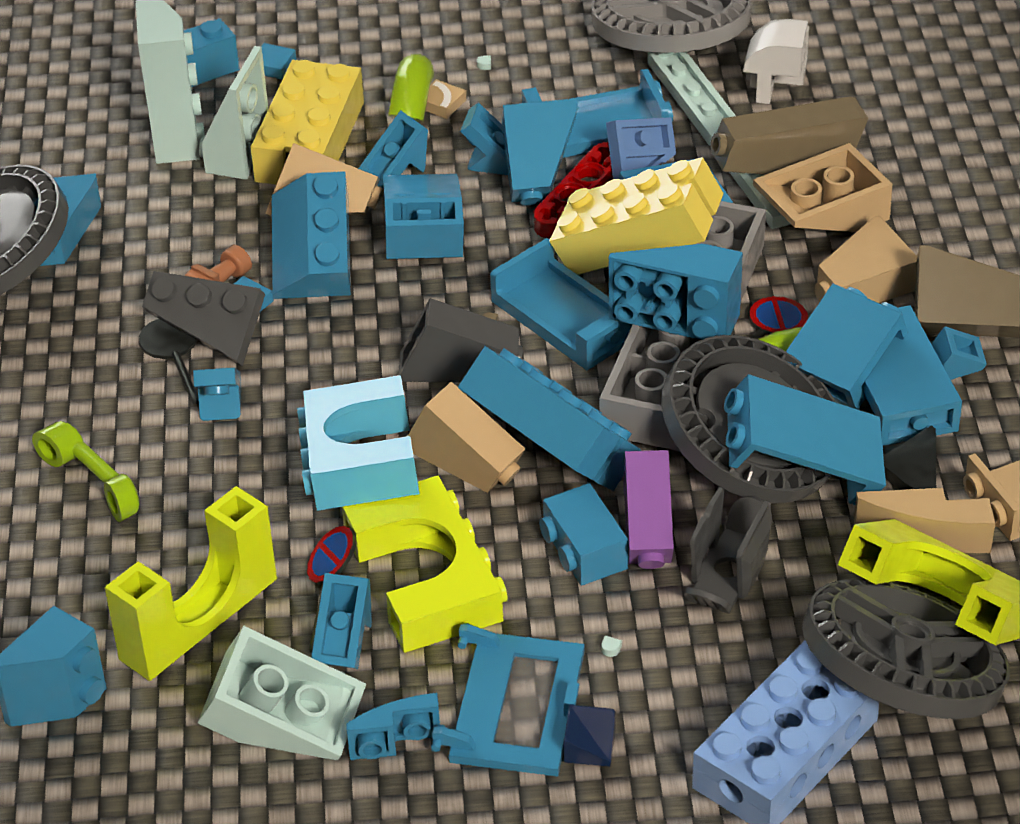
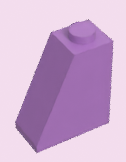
[623,450,674,569]

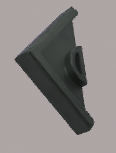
[883,425,936,490]

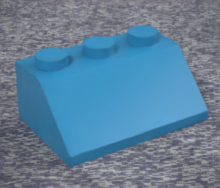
[272,171,351,299]

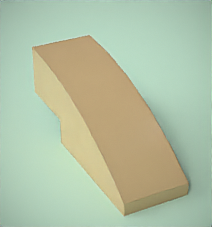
[854,488,995,553]

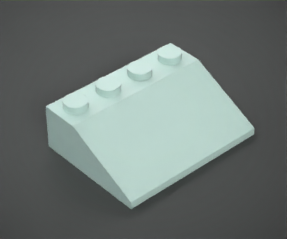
[136,0,205,164]

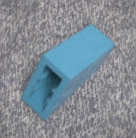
[502,98,578,206]
[35,173,101,266]

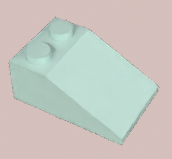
[199,46,268,180]
[198,626,366,761]

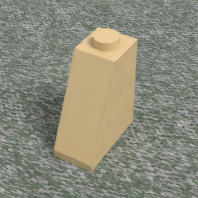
[265,143,383,217]
[815,216,917,303]
[408,382,525,493]

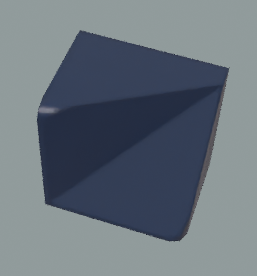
[564,705,616,767]

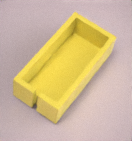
[251,60,364,185]
[549,157,724,275]

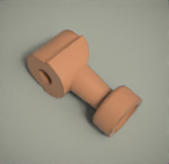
[185,245,252,282]

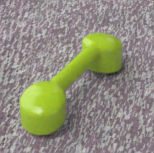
[32,421,139,522]

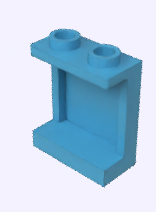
[786,283,908,410]

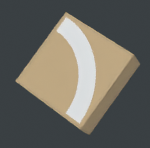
[425,79,466,119]

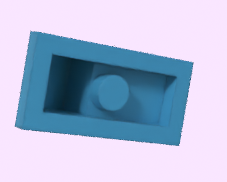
[460,102,508,175]
[358,110,428,188]
[193,368,241,421]
[311,573,372,669]

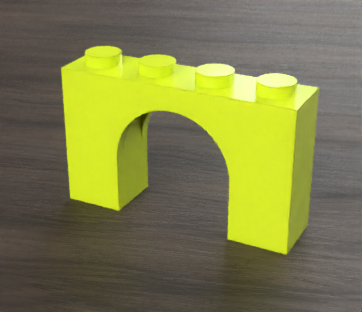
[342,475,508,653]
[105,486,277,682]
[838,519,1020,645]

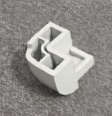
[743,19,809,104]

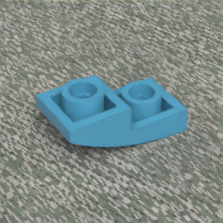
[346,693,440,760]

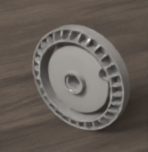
[591,0,751,53]

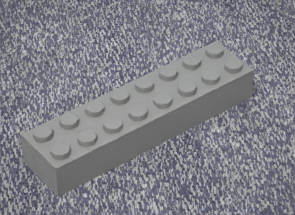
[599,201,766,451]

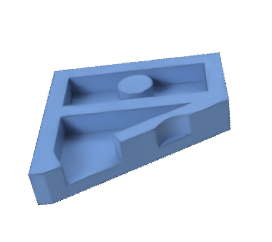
[606,117,676,179]

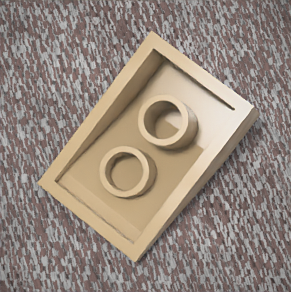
[753,143,893,232]

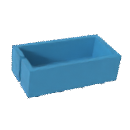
[458,346,641,491]

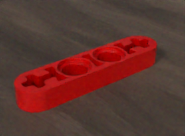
[534,142,613,239]

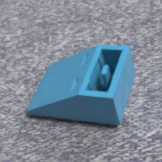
[383,174,464,259]
[609,244,743,340]

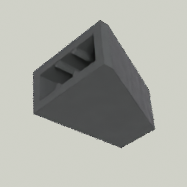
[398,298,523,382]

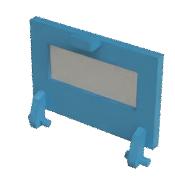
[431,623,585,776]

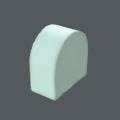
[477,56,491,70]
[602,636,622,657]

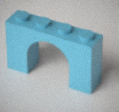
[297,375,420,511]

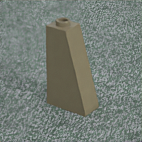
[711,97,868,175]
[915,245,1020,338]

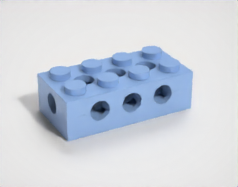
[692,640,879,824]

